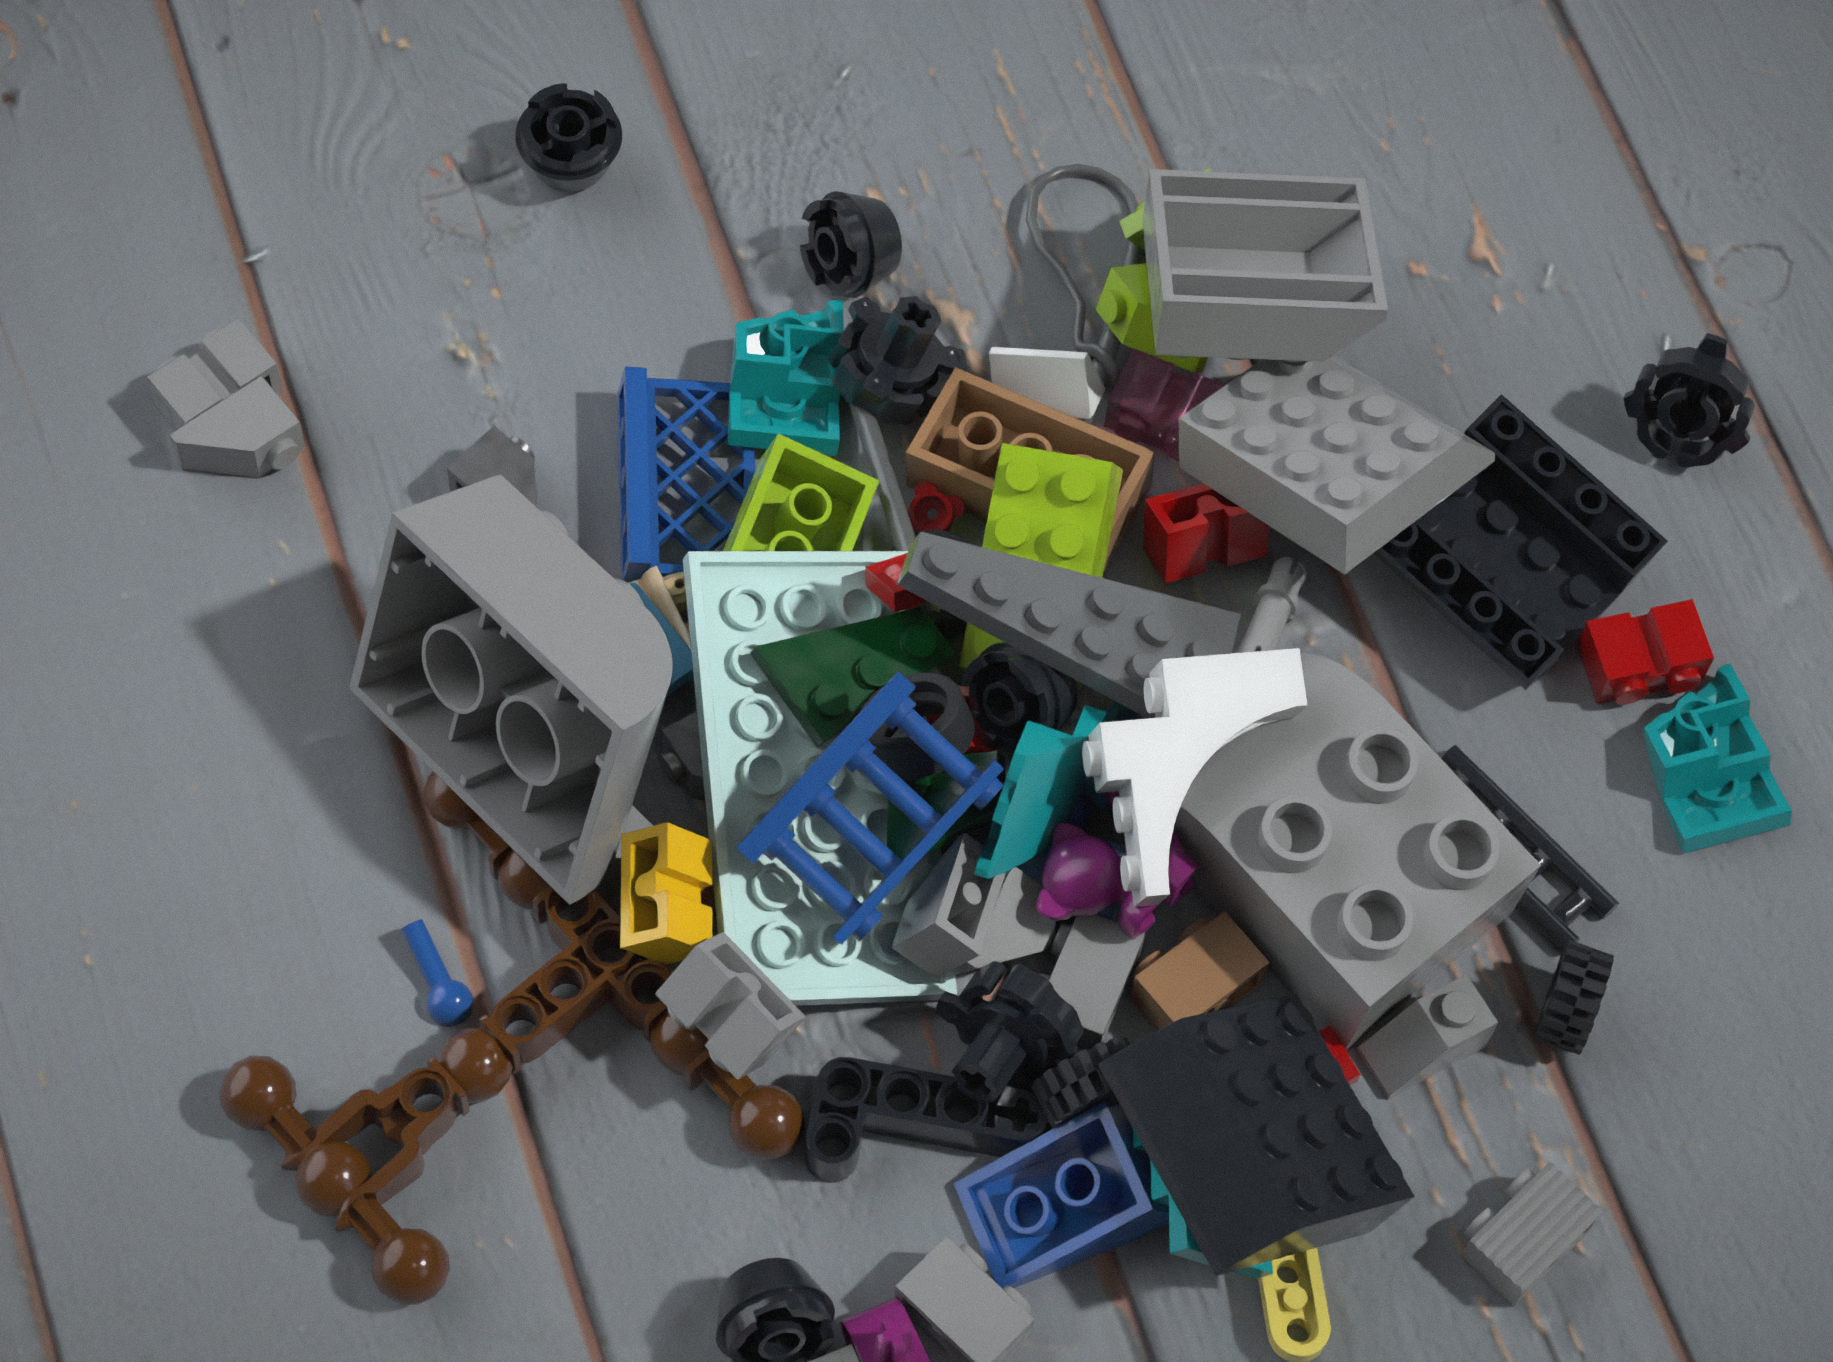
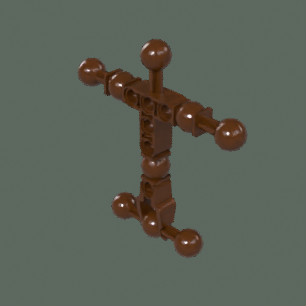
[220,771,805,1305]

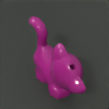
[1035,791,1201,940]

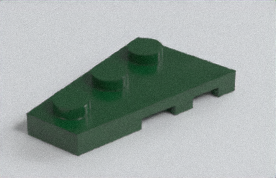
[750,607,955,747]

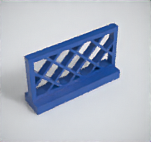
[617,366,755,583]

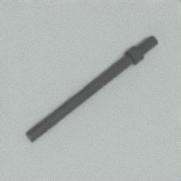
[848,363,941,624]

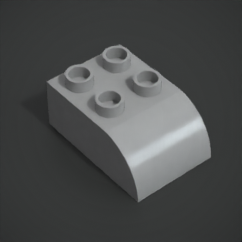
[349,474,673,905]
[1173,652,1541,1050]

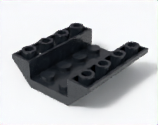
[1373,394,1668,690]

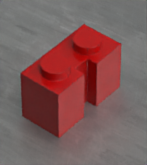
[1143,484,1269,584]
[1576,599,1714,705]

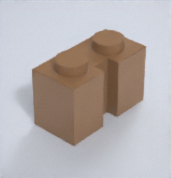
[1129,910,1270,1031]

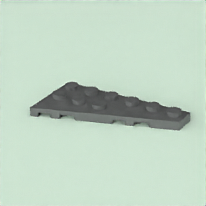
[897,532,1241,719]

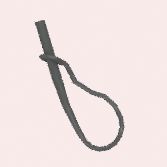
[1026,164,1140,425]

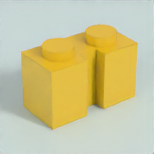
[620,822,712,964]

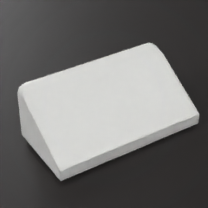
[989,347,1105,419]

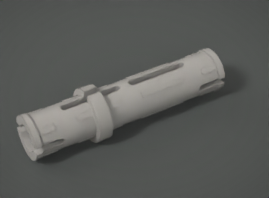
[1236,557,1307,653]

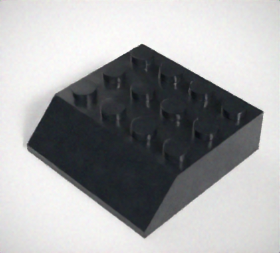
[1098,994,1415,1276]

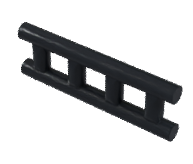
[1441,745,1619,952]

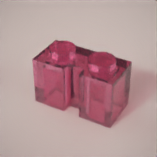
[1104,348,1225,461]

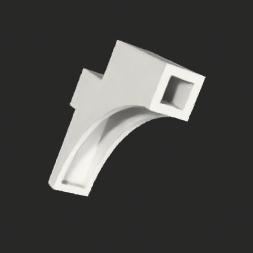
[1082,648,1307,907]

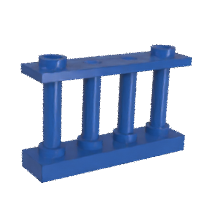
[736,671,1004,945]

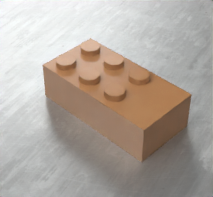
[906,367,1155,571]

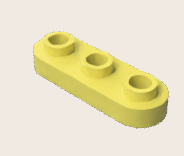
[1258,1248,1331,1362]

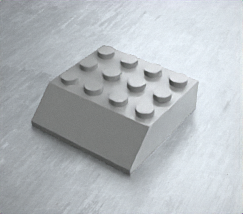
[1143,169,1388,363]
[1179,355,1495,574]

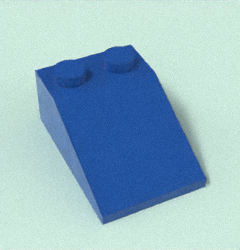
[953,1101,1169,1289]

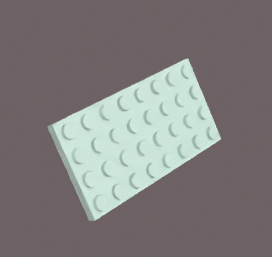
[683,551,957,1006]

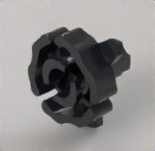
[829,296,967,425]
[1624,333,1755,468]
[935,961,1084,1103]

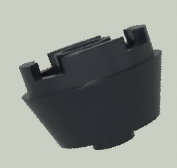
[515,83,622,191]
[800,191,902,298]
[962,642,1078,751]
[716,1258,835,1362]

